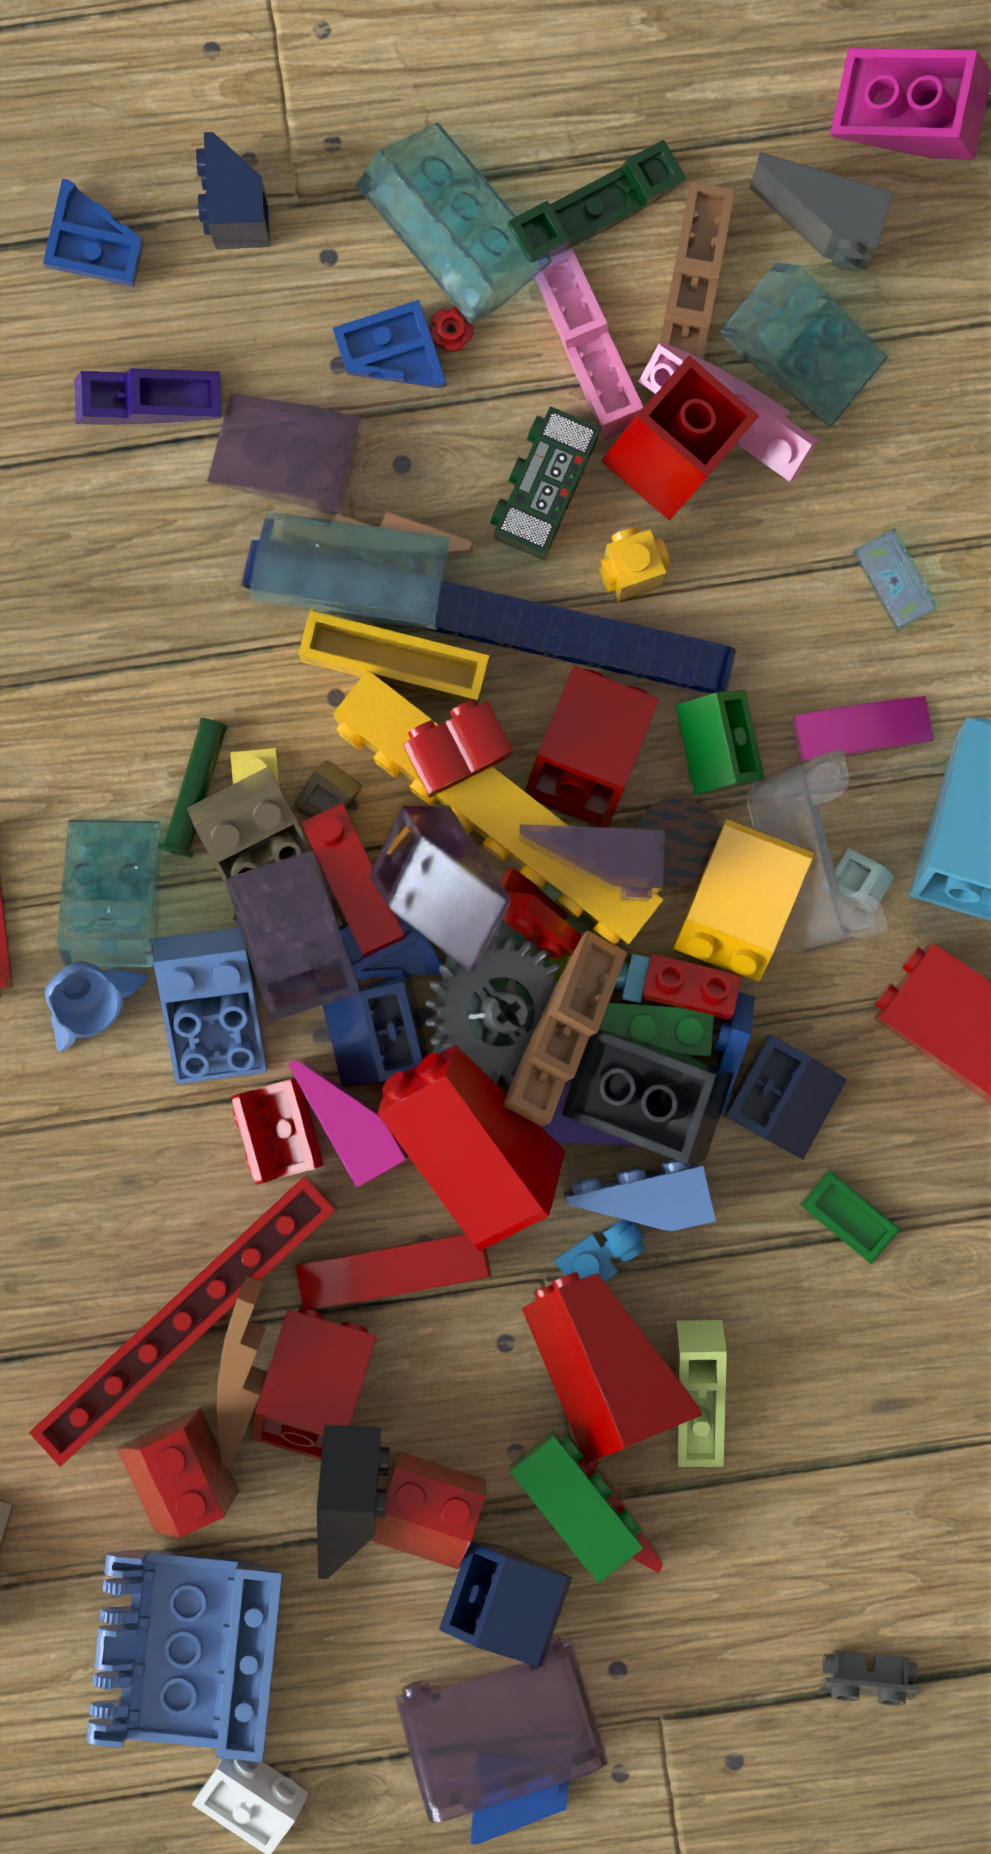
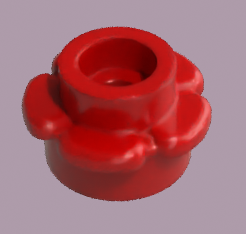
[429,307,474,352]

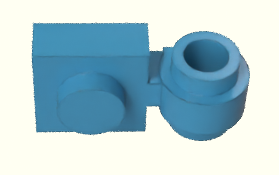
[554,1219,646,1282]

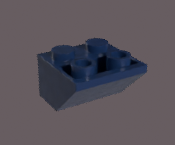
[196,132,270,249]
[320,975,429,1084]
[722,1035,847,1160]
[439,1541,572,1667]

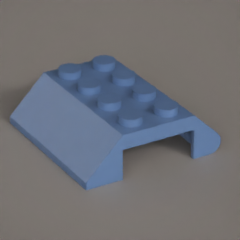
[87,1549,283,1762]

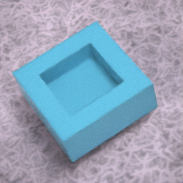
[614,954,650,1004]

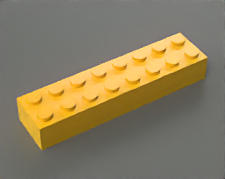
[333,670,663,947]

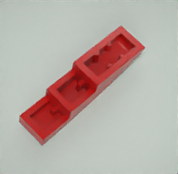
[295,1233,492,1310]

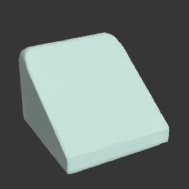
[825,848,894,914]

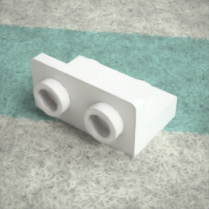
[192,1758,308,1854]

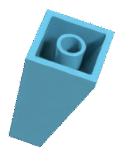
[908,717,991,921]

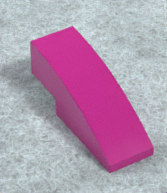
[792,696,934,764]

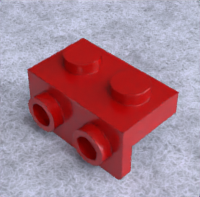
[488,868,582,959]
[642,954,742,1019]
[232,1078,324,1185]

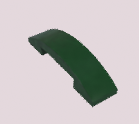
[507,140,687,263]

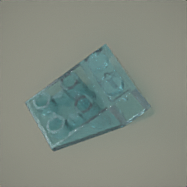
[719,262,888,427]
[56,820,160,967]

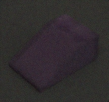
[207,394,363,515]
[518,824,665,902]

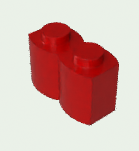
[403,699,514,798]

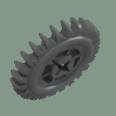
[425,935,561,1088]

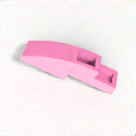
[638,342,819,482]

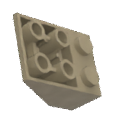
[187,766,336,939]

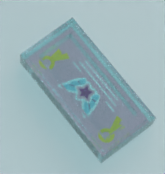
[853,528,938,631]

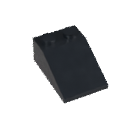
[562,1029,734,1164]
[317,1425,390,1579]

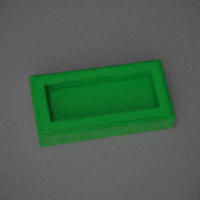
[799,1169,901,1264]

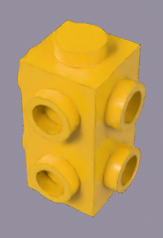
[598,527,671,602]

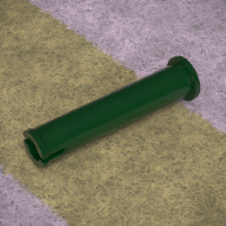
[158,718,229,858]

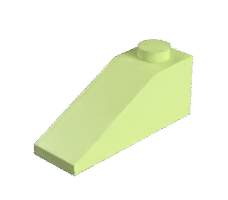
[676,1320,727,1467]

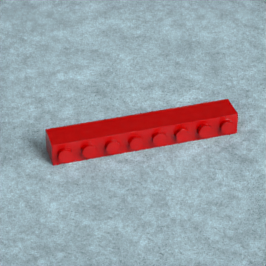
[29,1174,338,1467]

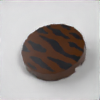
[632,797,721,888]

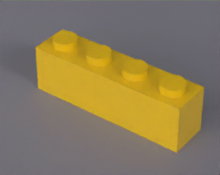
[298,610,489,705]

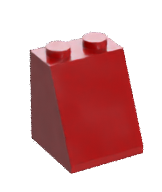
[601,355,759,521]
[525,665,659,830]
[251,1309,377,1460]
[370,1451,486,1569]

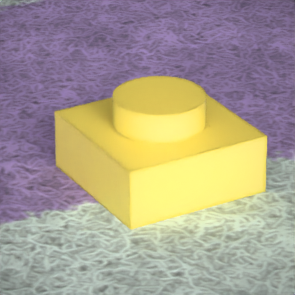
[230,748,281,788]

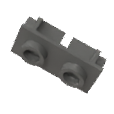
[819,1650,919,1706]

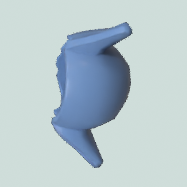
[45,961,147,1052]

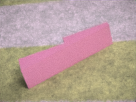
[531,248,643,440]

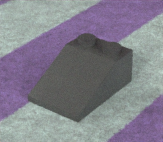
[750,152,894,271]

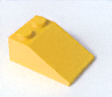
[673,819,814,982]

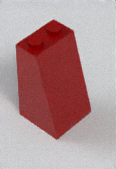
[874,943,991,1104]
[377,1045,565,1251]
[522,1271,702,1464]
[116,1407,239,1538]

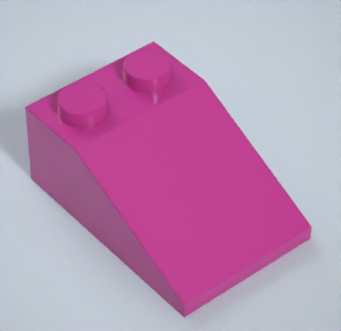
[830,48,991,160]
[288,1059,409,1188]

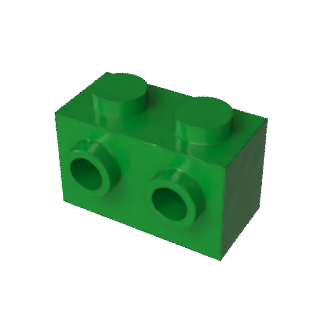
[675,690,765,795]

